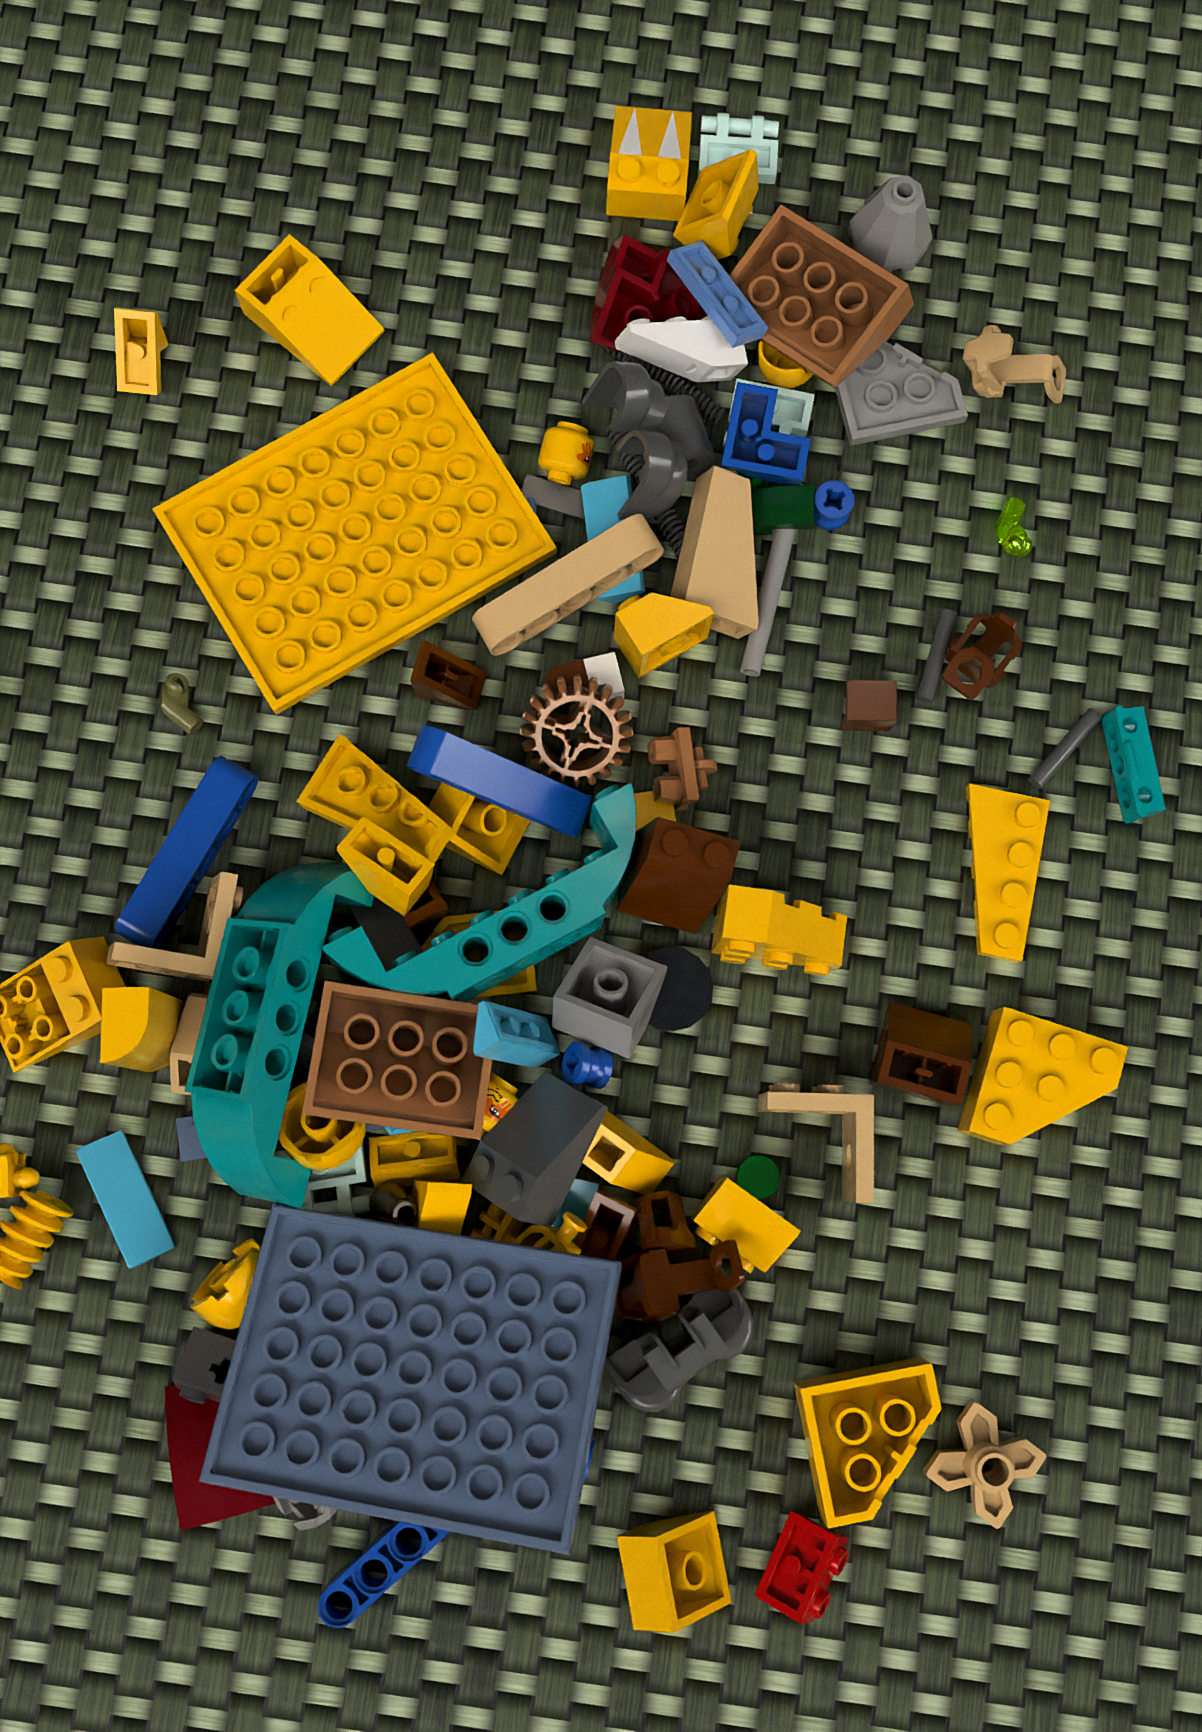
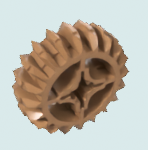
[520,674,633,788]

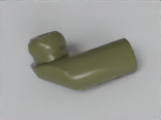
[161,673,204,736]

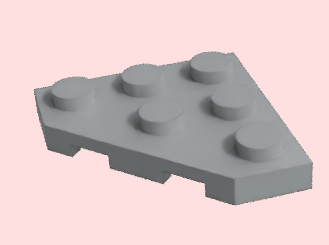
[835,341,968,446]

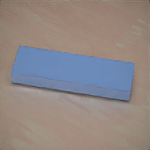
[667,240,768,348]

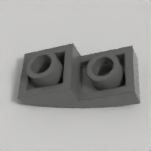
[349,896,423,972]

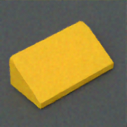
[369,1131,460,1189]

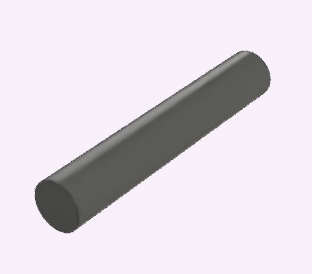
[916,609,957,703]
[1028,708,1102,789]

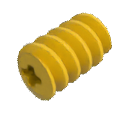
[0,1190,74,1289]

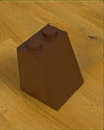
[615,817,741,934]

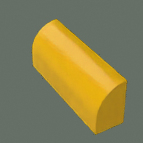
[100,987,186,1072]

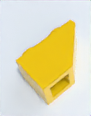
[582,1111,675,1195]

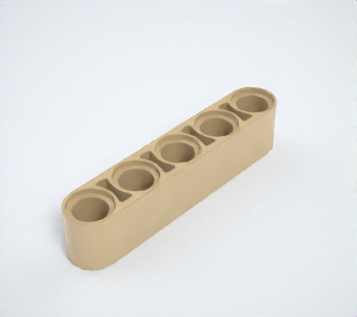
[472,514,664,656]

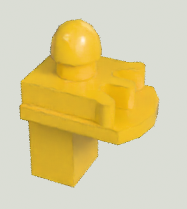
[0,1143,40,1198]

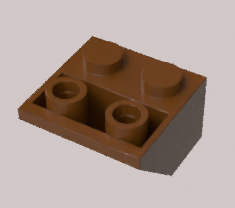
[869,1002,972,1107]

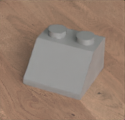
[552,937,667,1059]

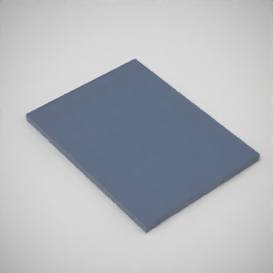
[199,1204,622,1555]

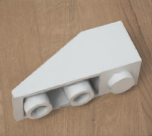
[614,316,748,383]

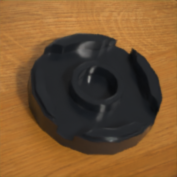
[644,947,713,1031]

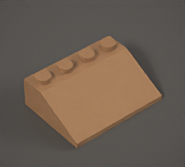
[729,205,914,388]
[302,981,492,1140]

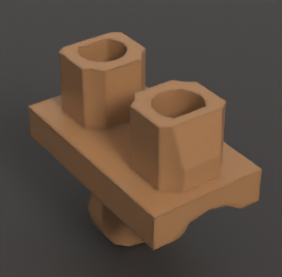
[647,727,718,811]

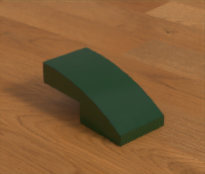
[751,485,814,535]

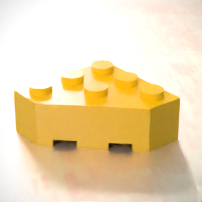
[711,884,847,976]
[957,1007,1128,1145]
[794,1357,942,1528]

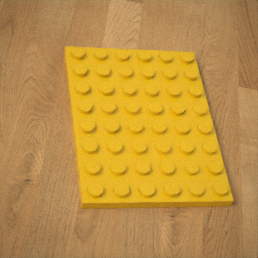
[152,353,557,715]

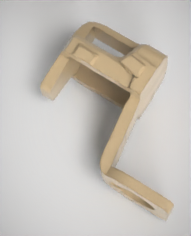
[963,325,1066,404]

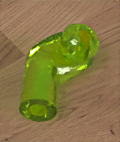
[995,497,1032,558]

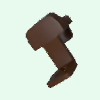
[941,612,1022,700]
[614,1190,698,1319]
[620,1239,745,1324]

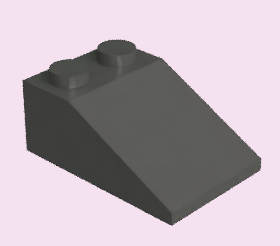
[461,1071,608,1228]

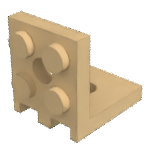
[106,871,243,982]
[758,1083,874,1203]

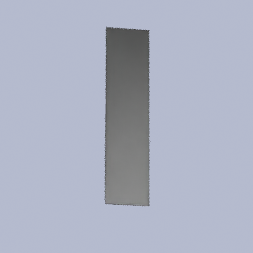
[521,474,585,520]

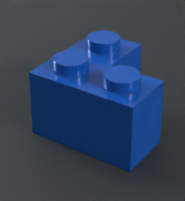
[721,382,811,485]

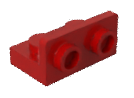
[754,1511,849,1624]

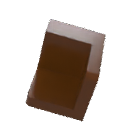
[841,680,897,731]

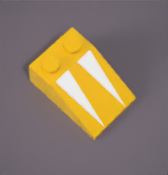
[606,106,692,221]

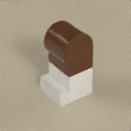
[545,652,625,709]

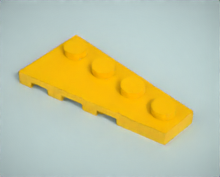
[296,733,454,864]
[965,783,1050,963]

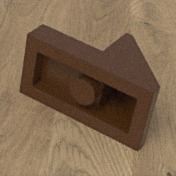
[574,1189,638,1261]

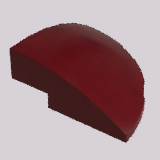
[589,234,708,353]
[165,1384,276,1531]

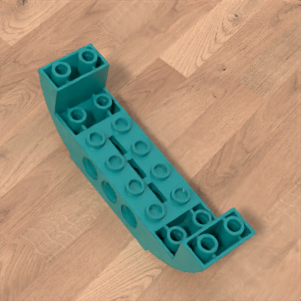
[322,783,636,1002]
[185,862,374,1208]

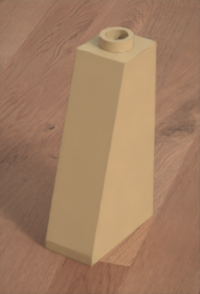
[670,465,759,639]

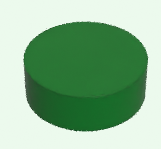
[736,1155,780,1199]

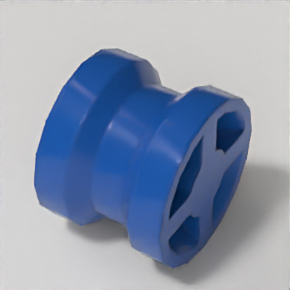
[814,480,854,530]
[562,1042,613,1089]

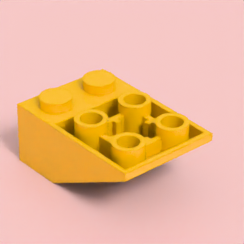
[235,234,385,387]
[0,936,126,1073]

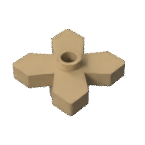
[923,1400,1046,1529]

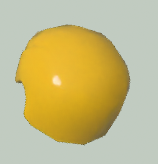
[758,341,813,389]

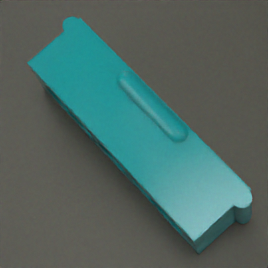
[1101,705,1166,824]

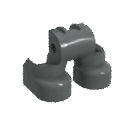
[582,361,716,519]
[604,1266,755,1412]

